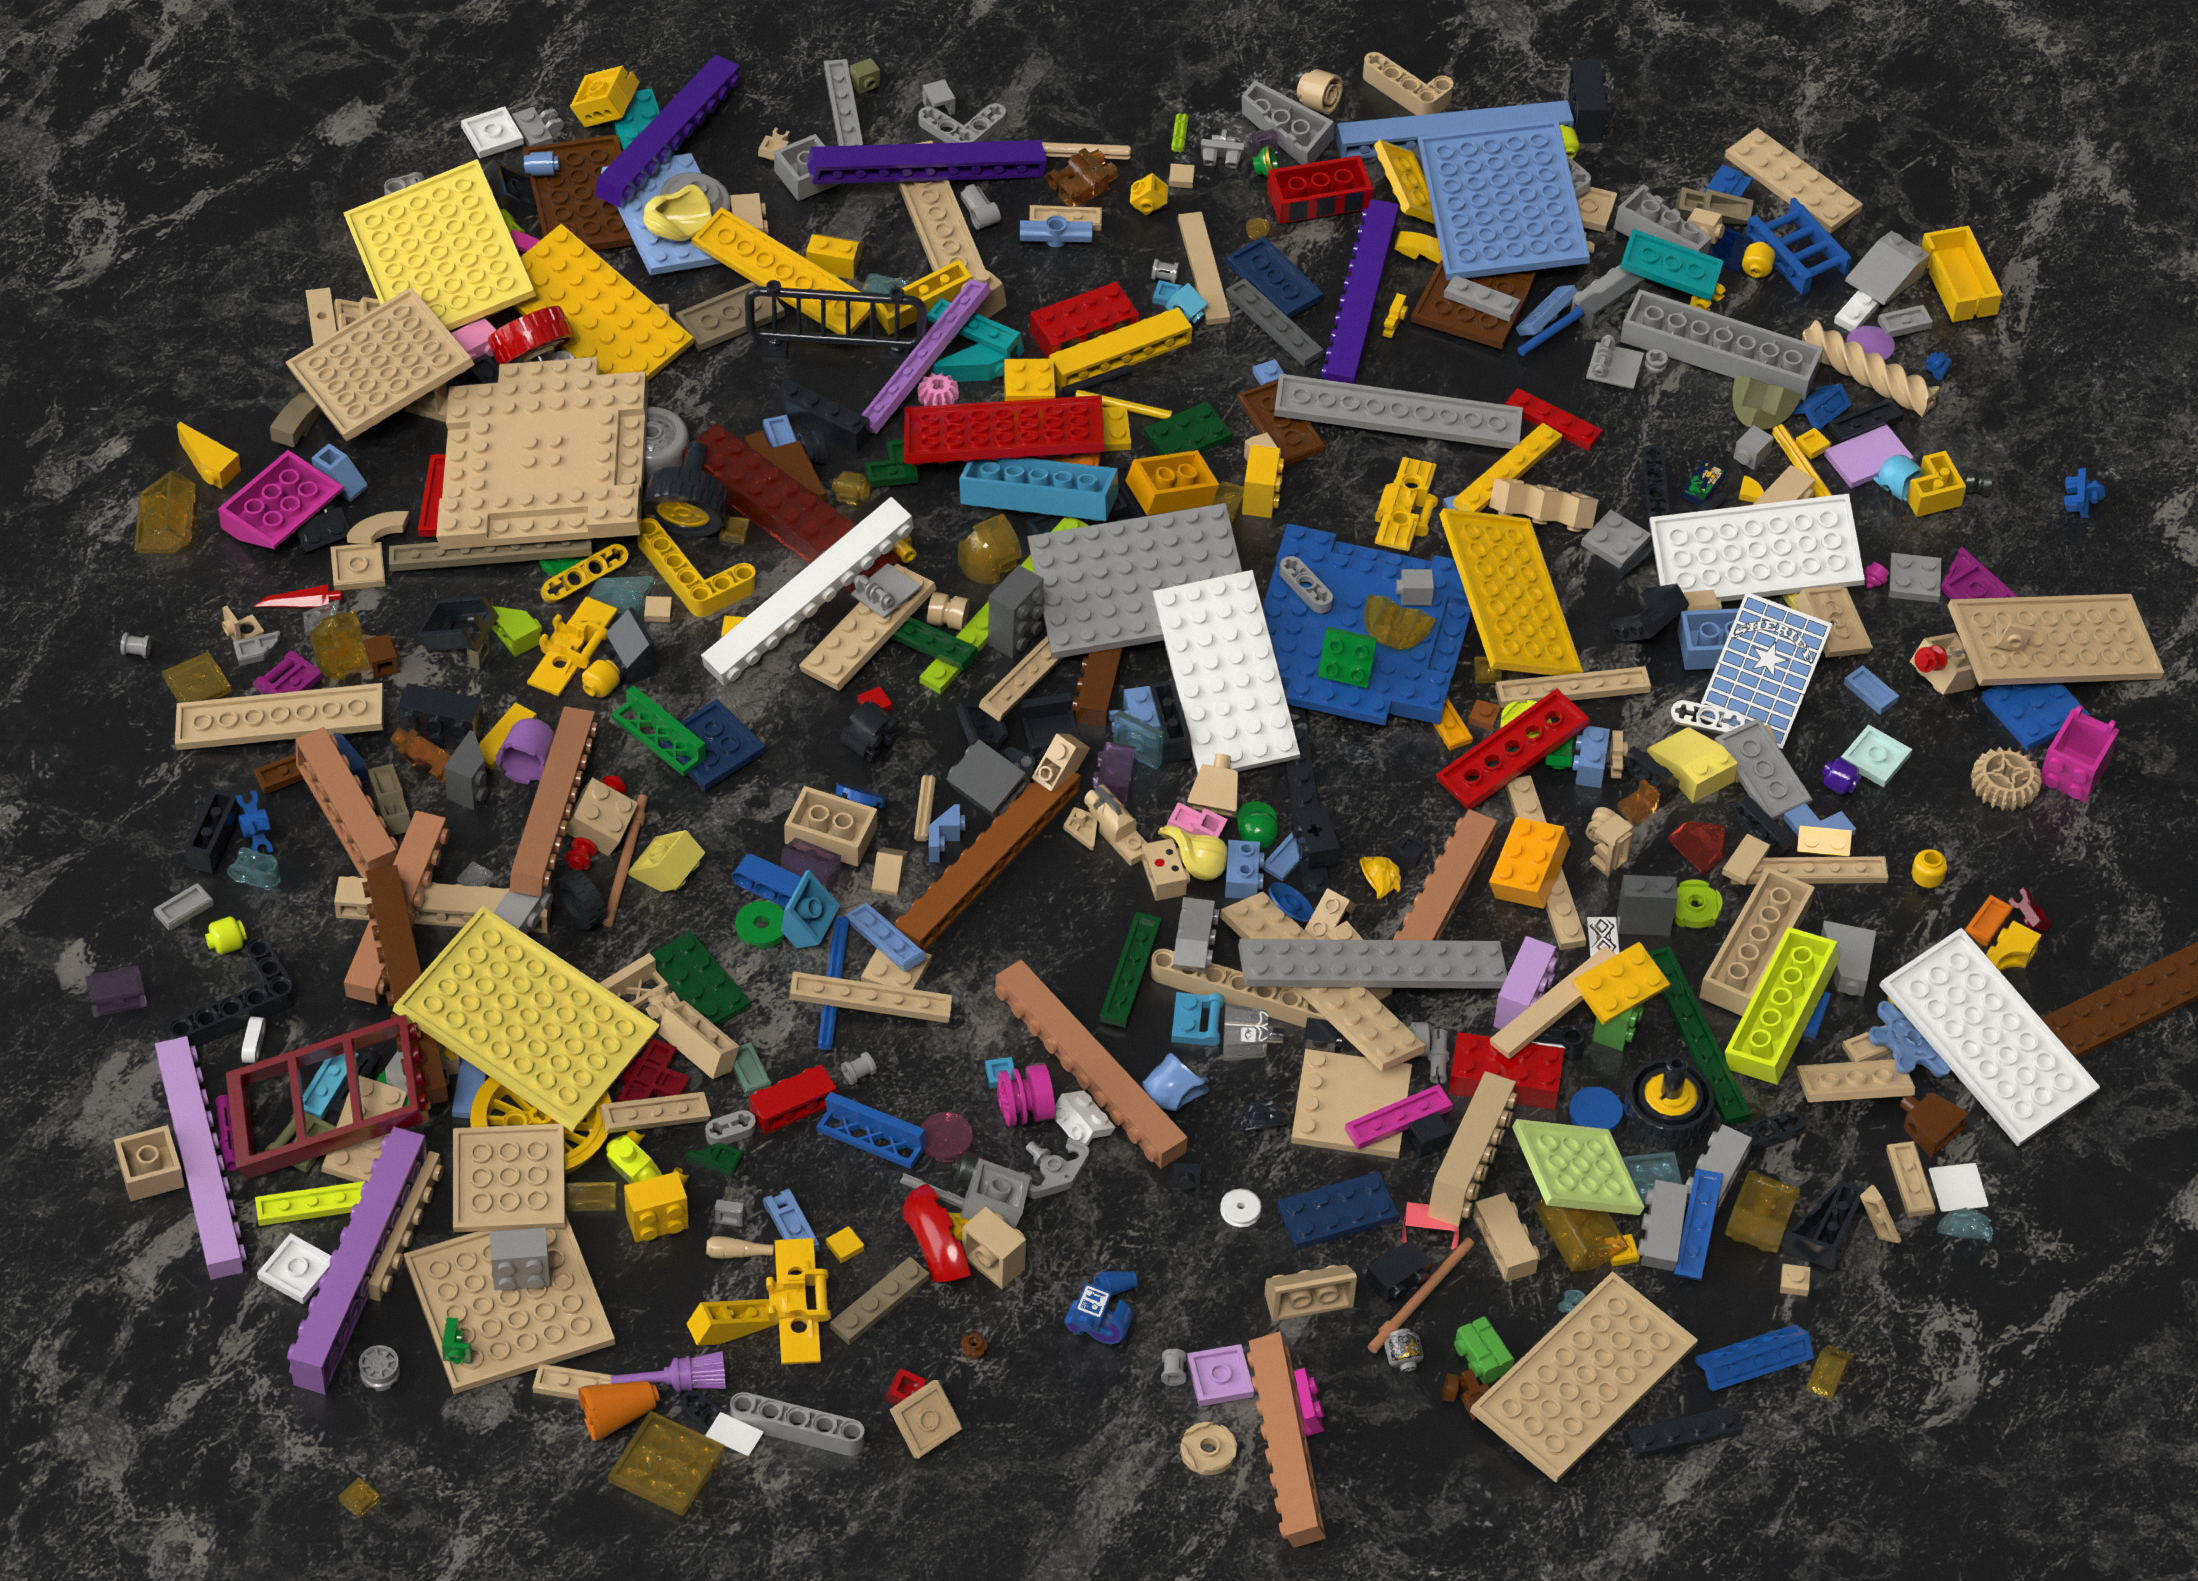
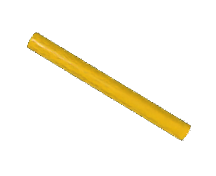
[1075,390,1173,419]

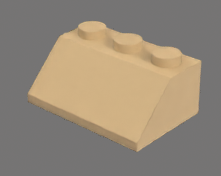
[1265,1265,1357,1321]

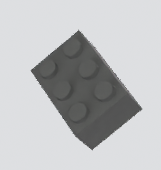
[988,565,1045,659]

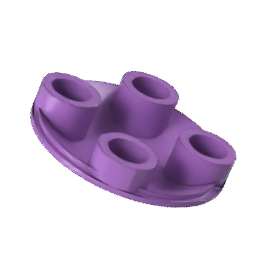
[1846,326,1895,360]

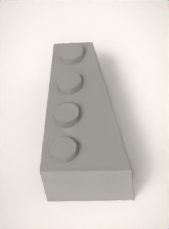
[1242,80,1334,165]
[1614,184,1712,255]

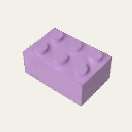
[1494,936,1558,1029]

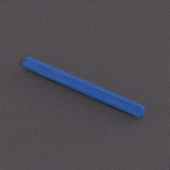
[818,916,849,1051]

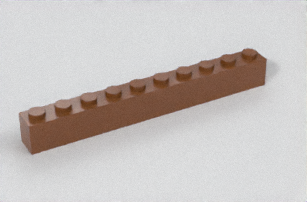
[894,772,1081,952]

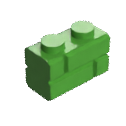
[1454,1316,1515,1384]

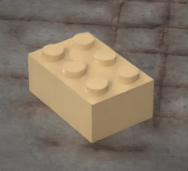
[784,786,877,867]

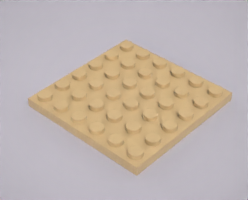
[286,287,474,442]
[403,1213,615,1394]

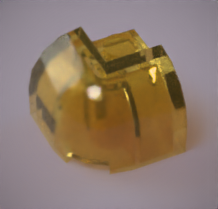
[958,514,1022,584]
[310,611,369,679]

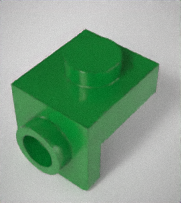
[1545,737,1573,769]

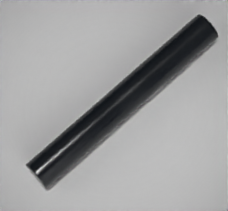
[1061,364,1132,396]

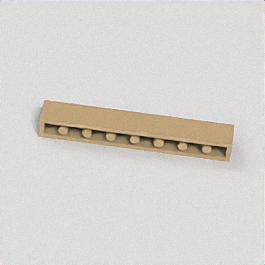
[334,876,552,933]

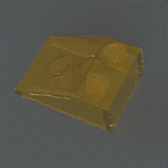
[1725,1171,1800,1253]

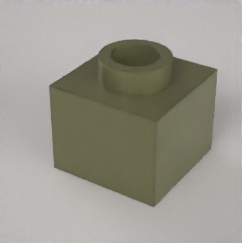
[850,58,880,94]

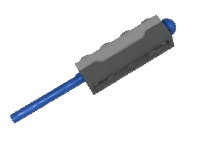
[1518,264,1658,356]

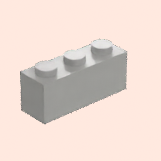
[1686,1124,1752,1216]
[1637,1180,1688,1271]

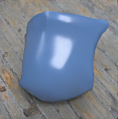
[1143,1053,1209,1111]

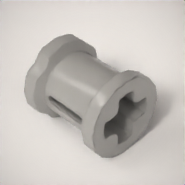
[1151,258,1179,284]
[120,632,152,659]
[841,1052,877,1085]
[1161,1349,1186,1386]

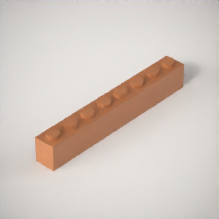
[1393,809,1497,941]
[344,811,450,1004]
[1247,1331,1326,1548]

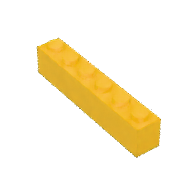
[1049,307,1192,391]

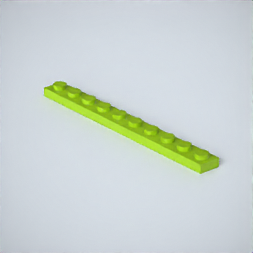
[920,516,1088,695]

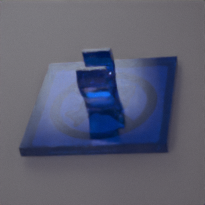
[1708,227,1755,273]

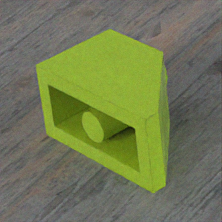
[492,606,542,657]

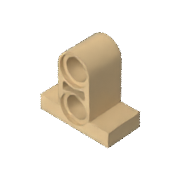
[405,382,448,422]

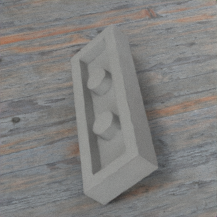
[1444,276,1521,322]

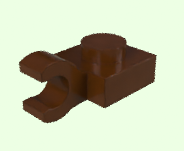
[1459,1369,1490,1421]

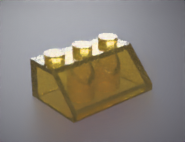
[134,470,195,553]
[1534,1196,1629,1272]

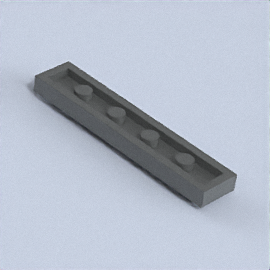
[1226,278,1323,367]

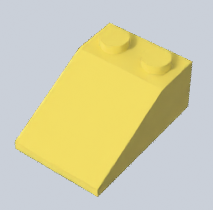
[1647,727,1738,803]

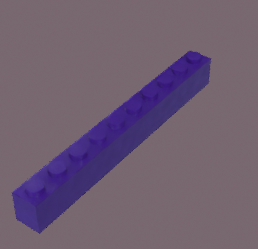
[595,54,741,208]
[807,140,1047,184]
[1321,199,1399,384]

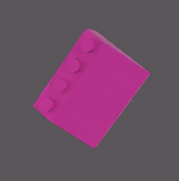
[218,450,344,549]

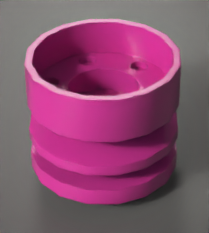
[997,1063,1055,1127]

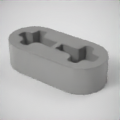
[705,1110,756,1145]

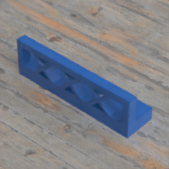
[816,1092,927,1169]
[1695,1324,1814,1391]

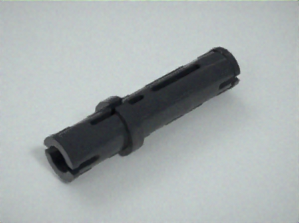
[328,1046,382,1120]

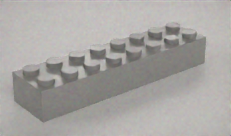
[1620,289,1823,401]

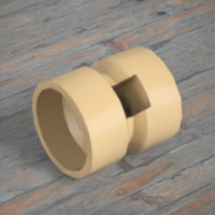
[927,592,970,631]

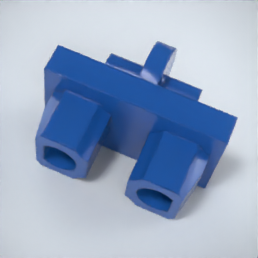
[2064,468,2106,518]

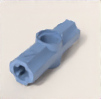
[1020,215,1092,247]

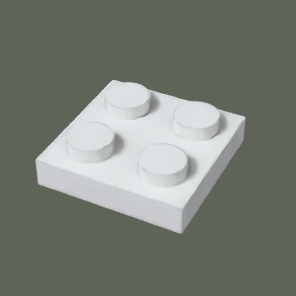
[461,106,524,158]
[257,1233,331,1304]

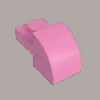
[1166,802,1227,838]

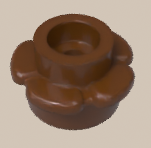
[960,1333,988,1360]

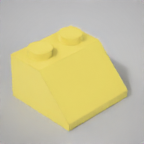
[627,830,705,892]

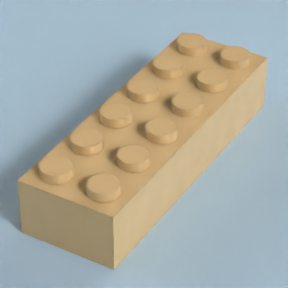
[1699,867,1815,1016]
[1427,1071,1518,1227]

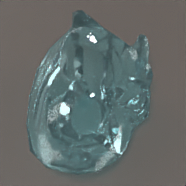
[1937,1207,1992,1243]

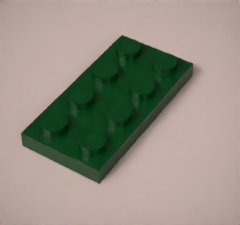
[651,931,751,1027]

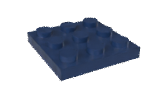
[658,699,766,791]

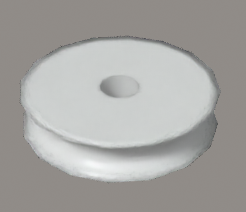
[1220,1188,1262,1227]

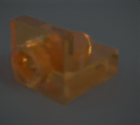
[1617,779,1660,825]

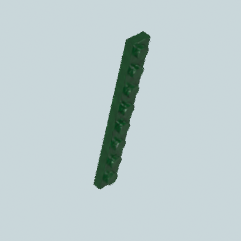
[1648,946,1751,1126]

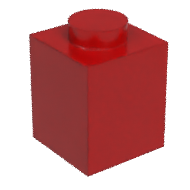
[885,1368,926,1405]

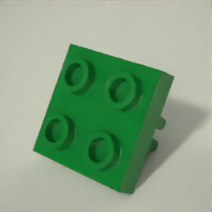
[1318,627,1378,688]

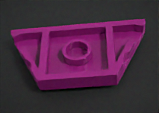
[1940,547,2018,600]

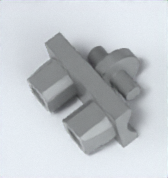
[1201,129,1244,169]

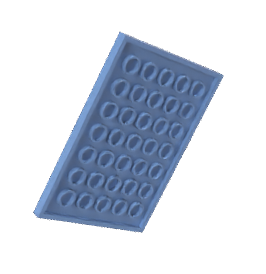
[1417,120,1590,281]

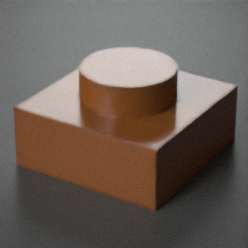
[1468,699,1501,731]

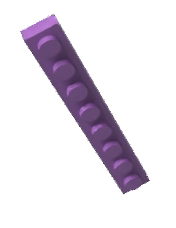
[862,279,991,434]

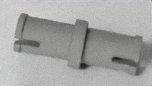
[1428,1029,1450,1084]

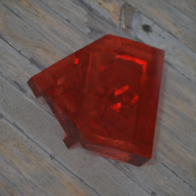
[1667,822,1726,875]

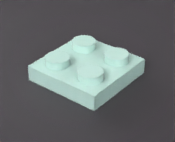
[1841,724,1912,788]

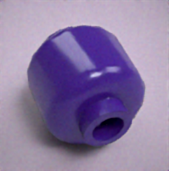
[1821,757,1861,795]

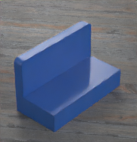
[1793,384,1852,430]

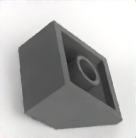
[444,731,489,810]

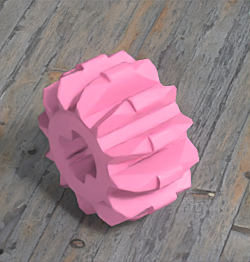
[918,372,959,406]

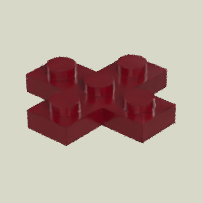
[617,1038,690,1102]

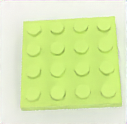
[1512,1119,1645,1215]

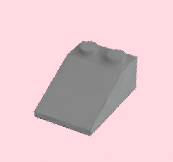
[1845,231,1930,305]

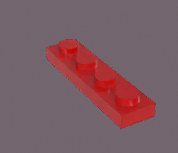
[1505,388,1602,451]

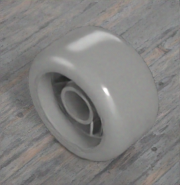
[643,407,689,483]

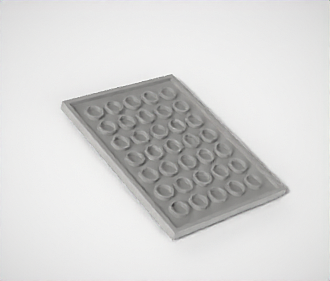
[1027,503,1242,659]

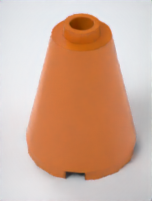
[578,1381,660,1441]

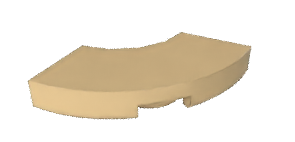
[347,511,409,545]

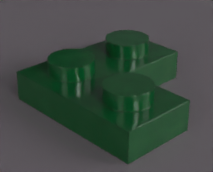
[865,440,918,488]

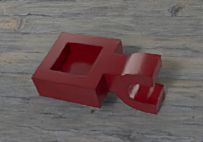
[2008,887,2053,932]

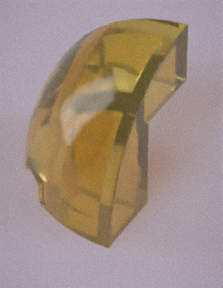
[1364,595,1436,649]

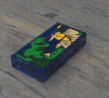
[1681,460,1726,506]

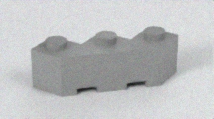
[1173,897,1220,973]

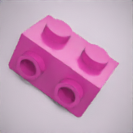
[1294,1368,1325,1437]

